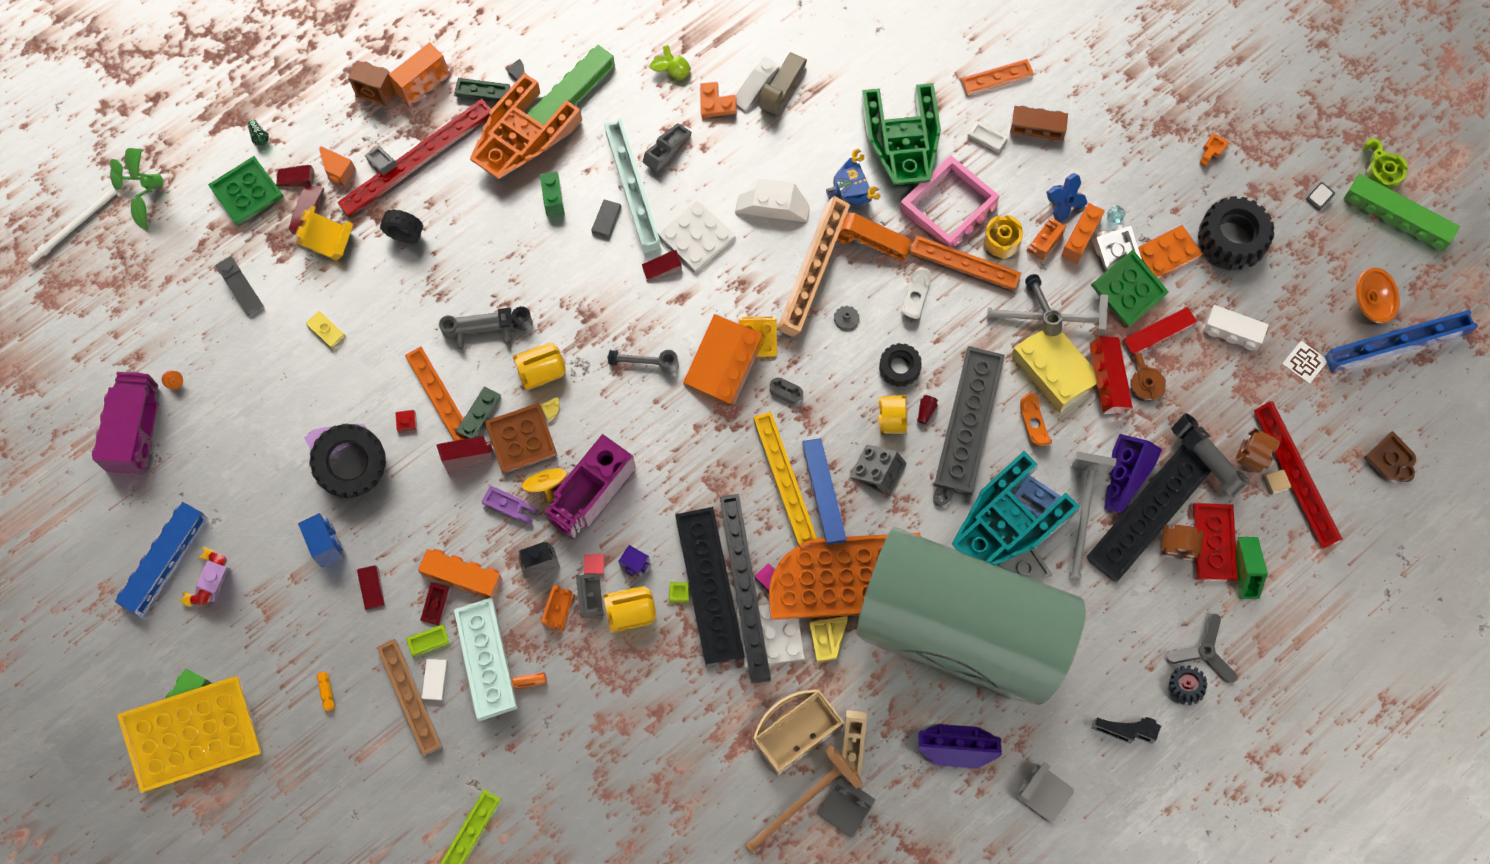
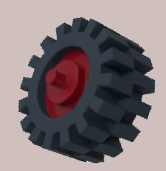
[1168,665,1208,705]

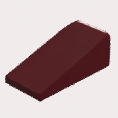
[276,165,314,186]
[642,250,682,281]
[357,565,385,610]
[420,582,453,626]

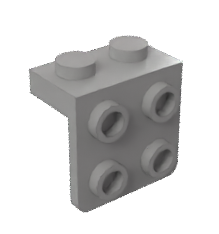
[1018,762,1074,822]

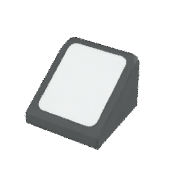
[1306,182,1335,210]

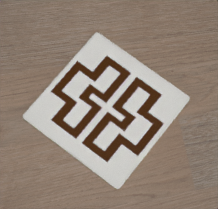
[1283,341,1327,383]

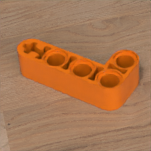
[837,213,912,260]

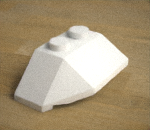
[735,178,810,223]

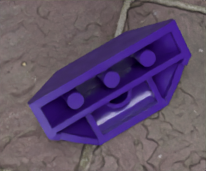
[918,724,1002,769]

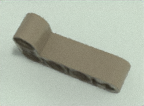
[760,52,807,115]

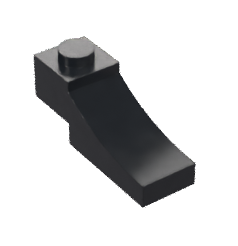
[1091,717,1161,744]

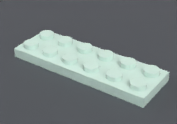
[454,597,518,721]

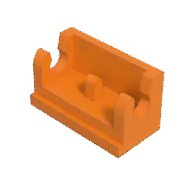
[1027,218,1066,261]
[541,584,575,632]

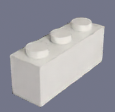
[1203,305,1269,351]

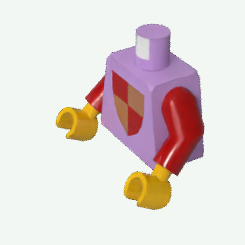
[179,547,230,607]

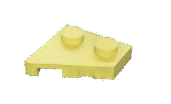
[809,616,848,663]

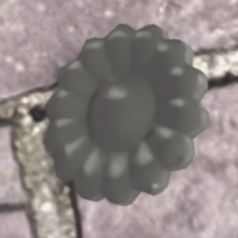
[834,306,860,330]

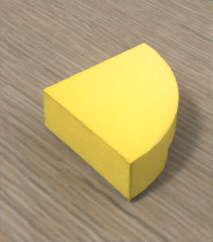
[540,397,560,423]

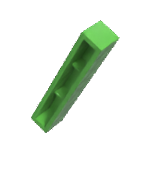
[527,44,615,126]
[1344,173,1460,251]

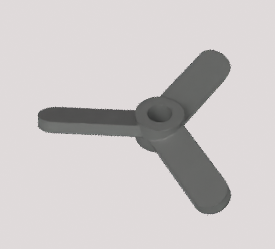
[1167,614,1237,683]

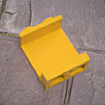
[295,206,353,261]

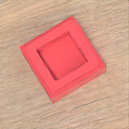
[584,554,605,575]

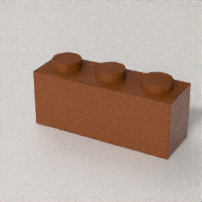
[1010,105,1068,141]

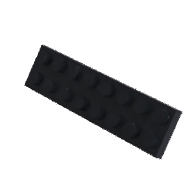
[1086,444,1211,582]
[675,507,745,667]

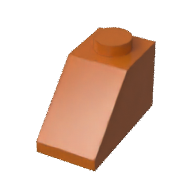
[319,146,356,186]

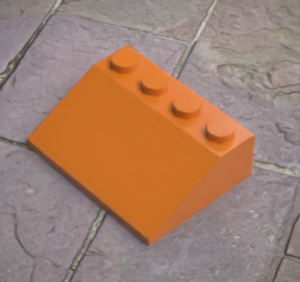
[683,314,765,406]

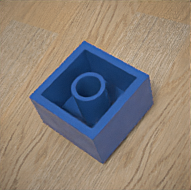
[298,513,344,568]

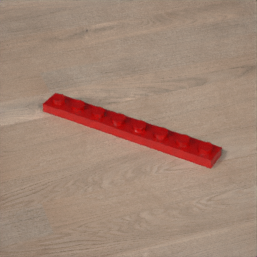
[1254,401,1343,549]

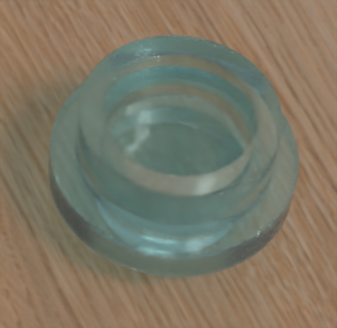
[1107,206,1126,223]

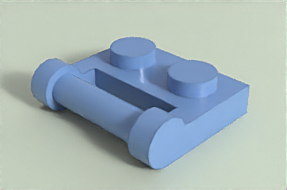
[1014,476,1061,518]

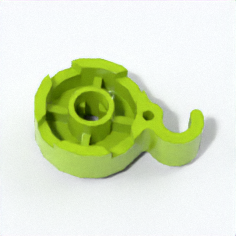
[1362,138,1408,190]

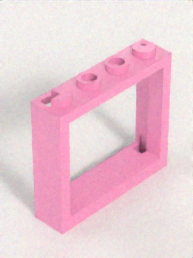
[900,155,999,248]

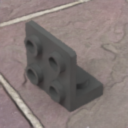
[850,445,907,496]
[818,776,876,837]

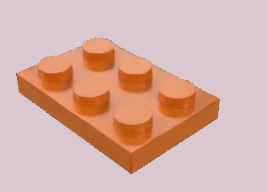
[1138,225,1203,279]

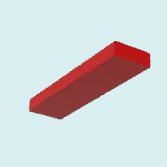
[1122,307,1198,357]

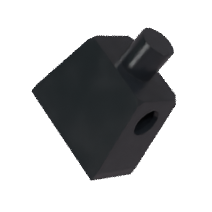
[518,542,560,578]

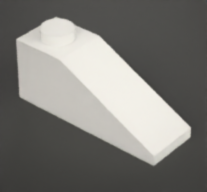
[735,56,780,112]

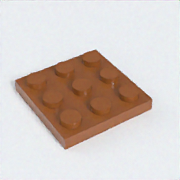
[485,403,558,474]

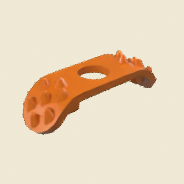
[1020,393,1052,447]

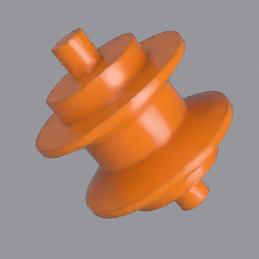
[162,370,183,390]

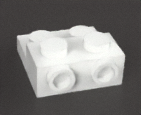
[1092,224,1142,272]

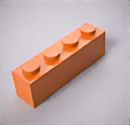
[418,549,503,600]

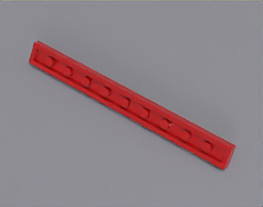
[337,99,491,218]

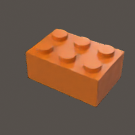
[389,42,450,106]

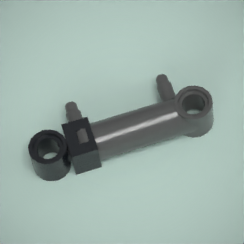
[439,306,533,349]
[1171,413,1250,497]

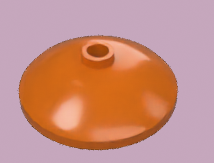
[1355,267,1400,324]

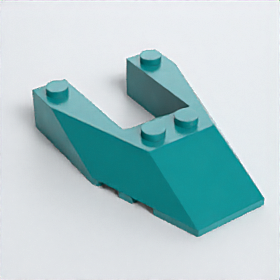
[952,451,1080,565]

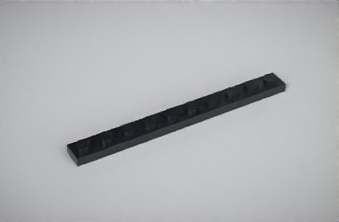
[720,494,771,684]

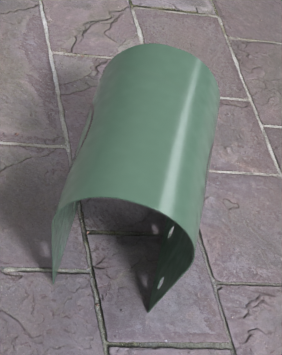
[857,527,1085,705]

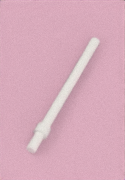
[27,188,117,265]

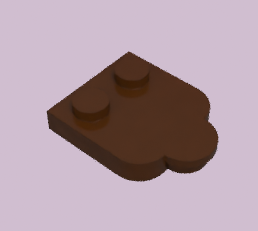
[1364,431,1416,483]

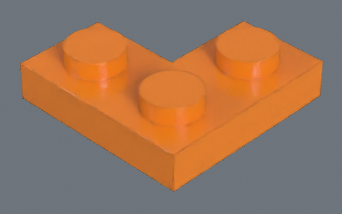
[700,81,737,118]

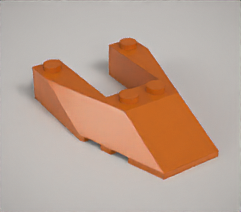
[470,73,582,179]

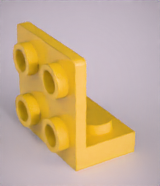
[739,316,777,357]

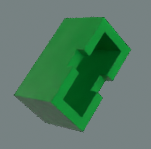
[540,172,565,216]

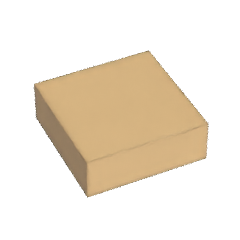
[1264,470,1291,494]

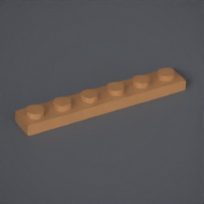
[377,639,443,756]

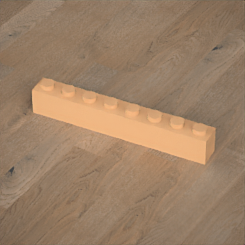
[777,196,850,338]

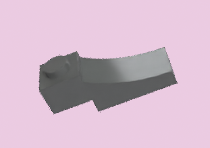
[642,123,692,172]
[215,256,264,316]

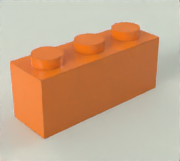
[1061,203,1105,264]

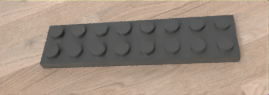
[934,346,1005,495]

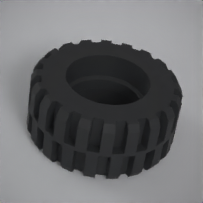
[1198,196,1275,270]
[309,424,386,498]

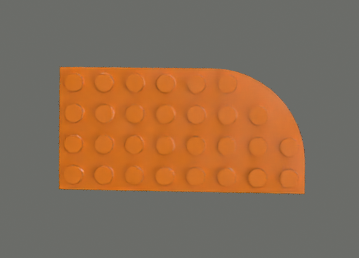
[769,532,921,620]

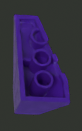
[1104,434,1162,514]

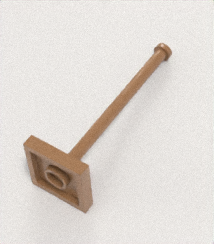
[745,743,862,853]

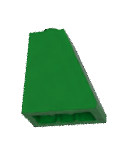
[1236,536,1268,599]

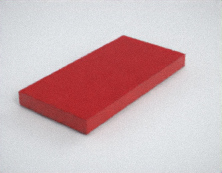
[1193,503,1238,582]

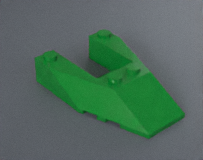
[861,83,941,185]

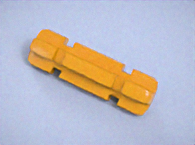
[316,672,335,711]

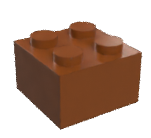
[348,60,395,107]

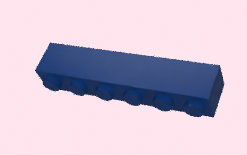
[115,502,207,617]

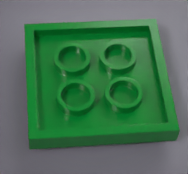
[208,156,284,226]
[1091,250,1169,327]

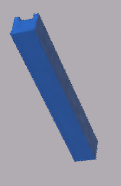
[1324,310,1478,373]

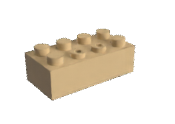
[753,690,844,776]

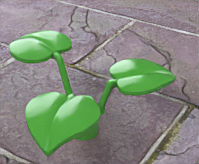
[110,148,163,229]

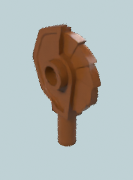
[1130,353,1166,401]

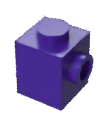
[619,545,651,577]

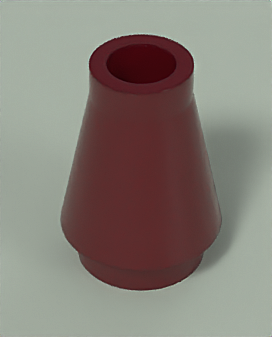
[917,395,938,425]

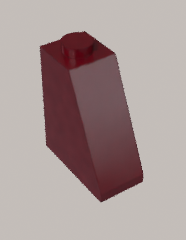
[436,436,494,474]

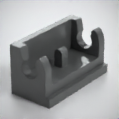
[576,574,604,618]

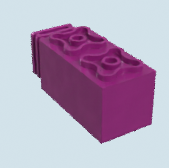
[92,371,159,475]
[545,434,636,539]

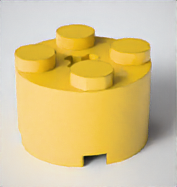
[983,215,1023,260]
[878,395,908,434]

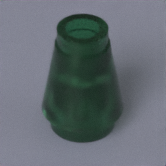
[247,120,269,146]

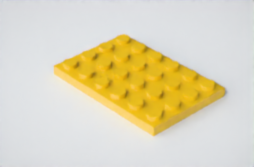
[117,675,262,793]

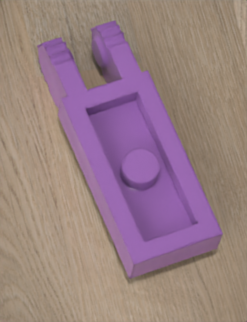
[482,485,538,525]

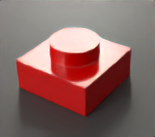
[395,410,417,432]

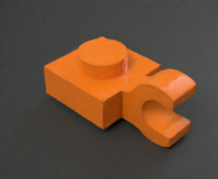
[1199,133,1229,166]

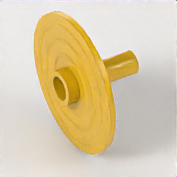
[522,468,567,502]

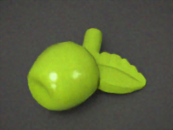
[649,45,691,81]

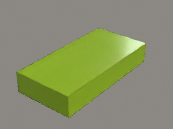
[406,624,451,657]

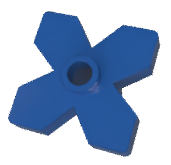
[1046,173,1088,223]

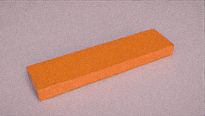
[961,59,1034,96]

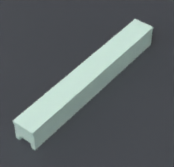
[604,118,661,253]

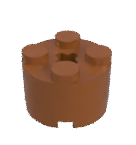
[1235,428,1280,473]
[1160,525,1204,561]

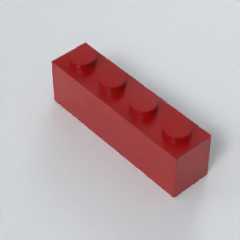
[1089,336,1133,415]

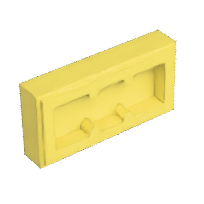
[306,311,346,348]

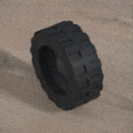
[380,209,424,243]
[879,343,922,387]

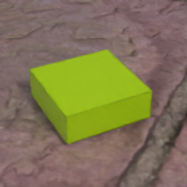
[669,581,690,603]

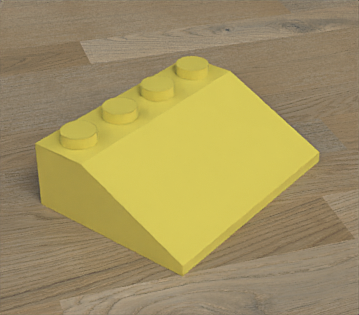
[1011,330,1097,412]

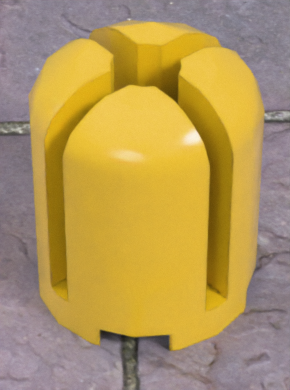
[512,342,566,391]
[603,586,656,633]

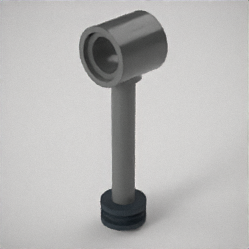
[1025,274,1063,336]
[607,350,679,374]

